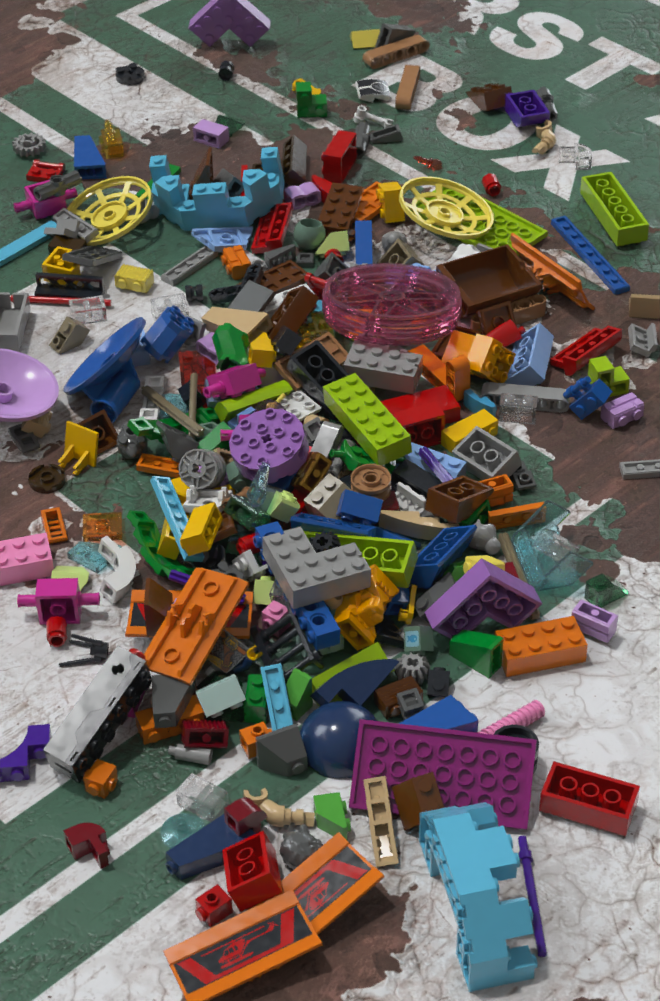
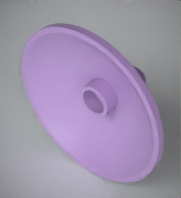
[0,348,59,422]

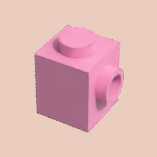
[261,600,291,638]

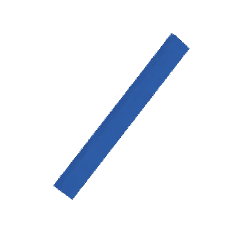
[551,216,630,295]

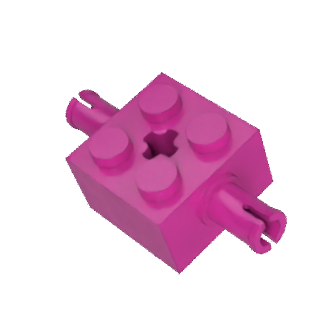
[13,180,78,219]
[203,363,266,399]
[17,578,100,625]

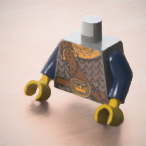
[204,629,263,679]

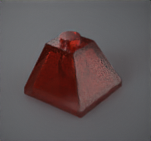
[178,351,216,388]

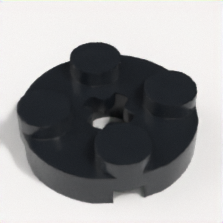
[116,63,145,85]

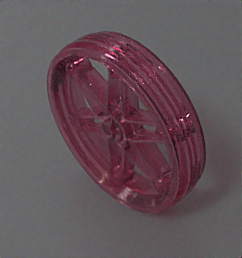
[322,263,462,346]

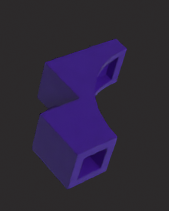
[0,724,52,782]

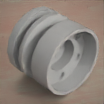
[179,449,226,489]

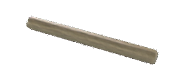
[141,385,205,437]
[498,532,540,620]

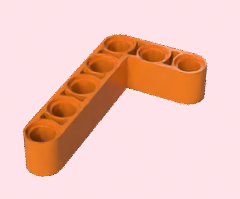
[407,344,470,402]

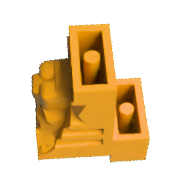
[441,330,516,383]
[334,564,399,651]

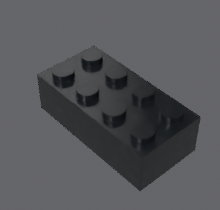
[286,340,349,420]

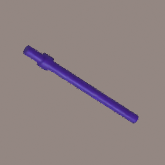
[518,836,547,957]

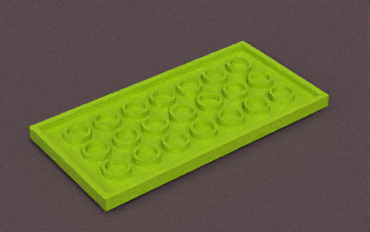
[410,187,548,256]

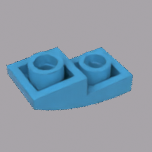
[463,389,497,417]

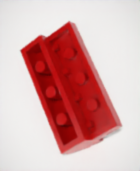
[251,202,293,254]
[550,326,622,376]

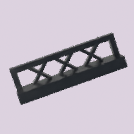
[34,272,105,299]

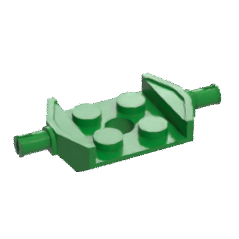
[330,440,406,474]

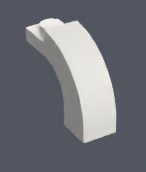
[98,536,136,604]

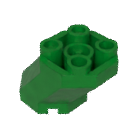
[212,323,250,371]

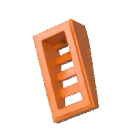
[41,507,68,544]

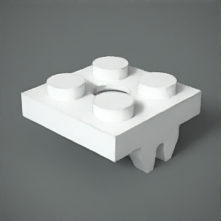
[183,485,233,513]

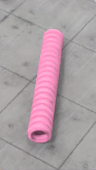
[477,700,545,734]

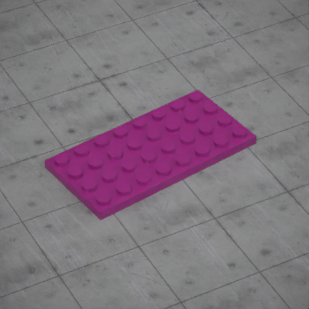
[349,719,537,830]

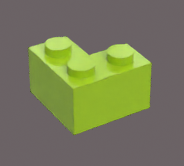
[588,356,630,397]

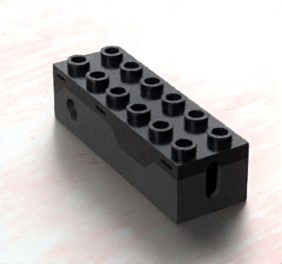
[43,645,152,783]

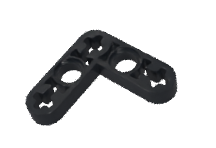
[208,263,264,304]

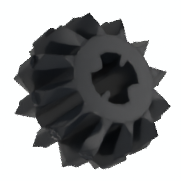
[309,530,341,553]

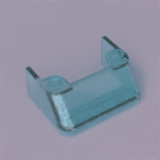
[511,500,593,591]

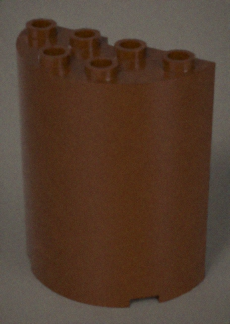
[436,244,542,319]

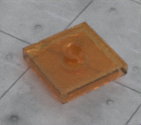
[83,512,122,542]

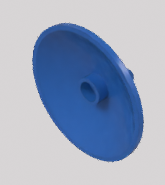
[63,317,146,423]

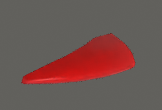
[485,319,526,347]

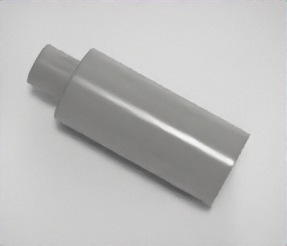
[168,744,213,765]

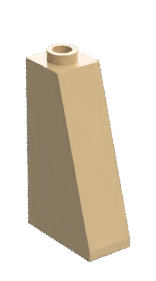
[201,307,273,349]

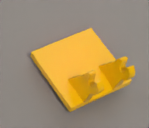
[58,421,99,475]

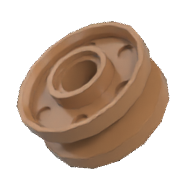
[351,464,391,501]

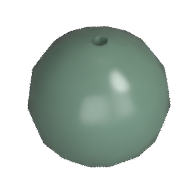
[293,218,326,250]

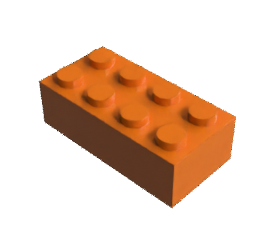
[495,616,588,677]

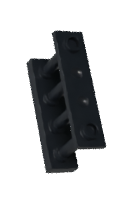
[250,601,325,684]

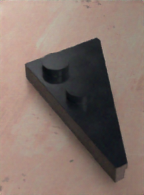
[374,614,404,649]

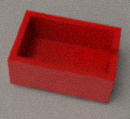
[321,130,357,184]

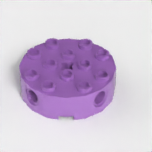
[229,408,309,483]

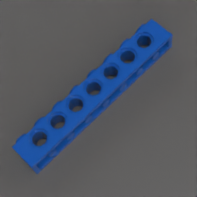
[253,521,340,651]

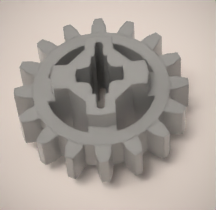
[12,133,46,157]

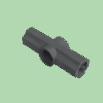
[536,87,558,122]
[353,122,370,159]
[33,170,82,202]

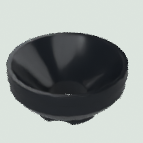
[191,542,227,570]

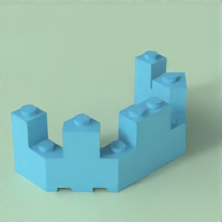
[149,147,285,231]
[419,802,538,992]

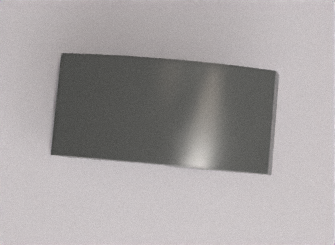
[509,461,537,491]

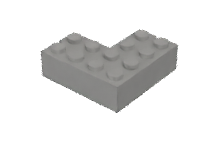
[0,292,31,352]
[343,322,423,394]
[262,527,371,609]

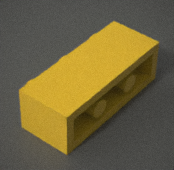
[441,409,498,453]
[180,502,223,556]

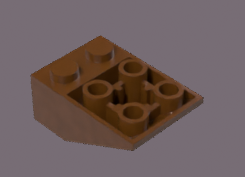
[466,83,512,111]

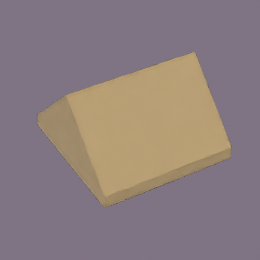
[629,294,660,319]

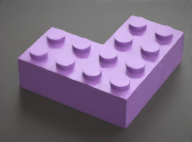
[188,0,271,47]
[425,558,542,639]

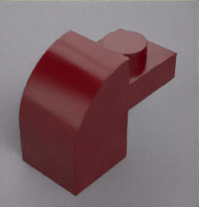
[224,797,267,836]
[63,823,110,869]

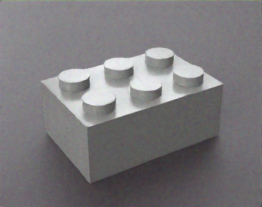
[452,426,522,480]

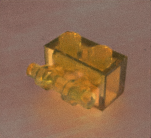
[98,119,124,159]
[299,310,334,345]

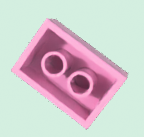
[0,533,54,586]

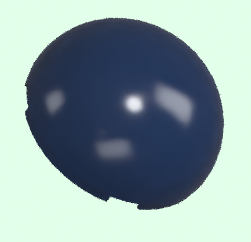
[300,701,377,779]

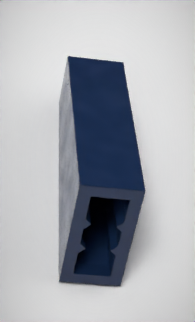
[165,814,256,880]

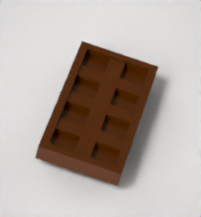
[318,183,364,233]
[236,260,307,294]

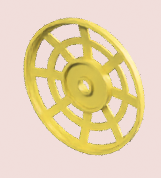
[67,176,153,246]
[399,177,494,239]

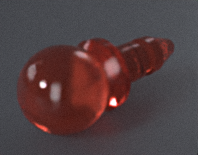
[413,156,442,170]

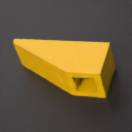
[248,332,276,368]

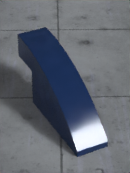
[310,659,399,706]

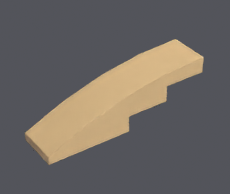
[379,510,459,541]
[363,776,399,868]

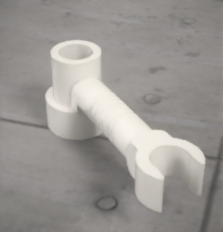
[353,105,394,128]

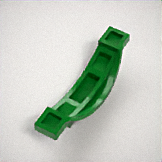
[127,407,221,444]
[126,510,194,578]

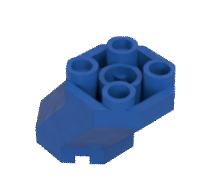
[140,305,194,363]

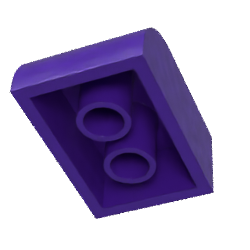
[505,90,550,128]

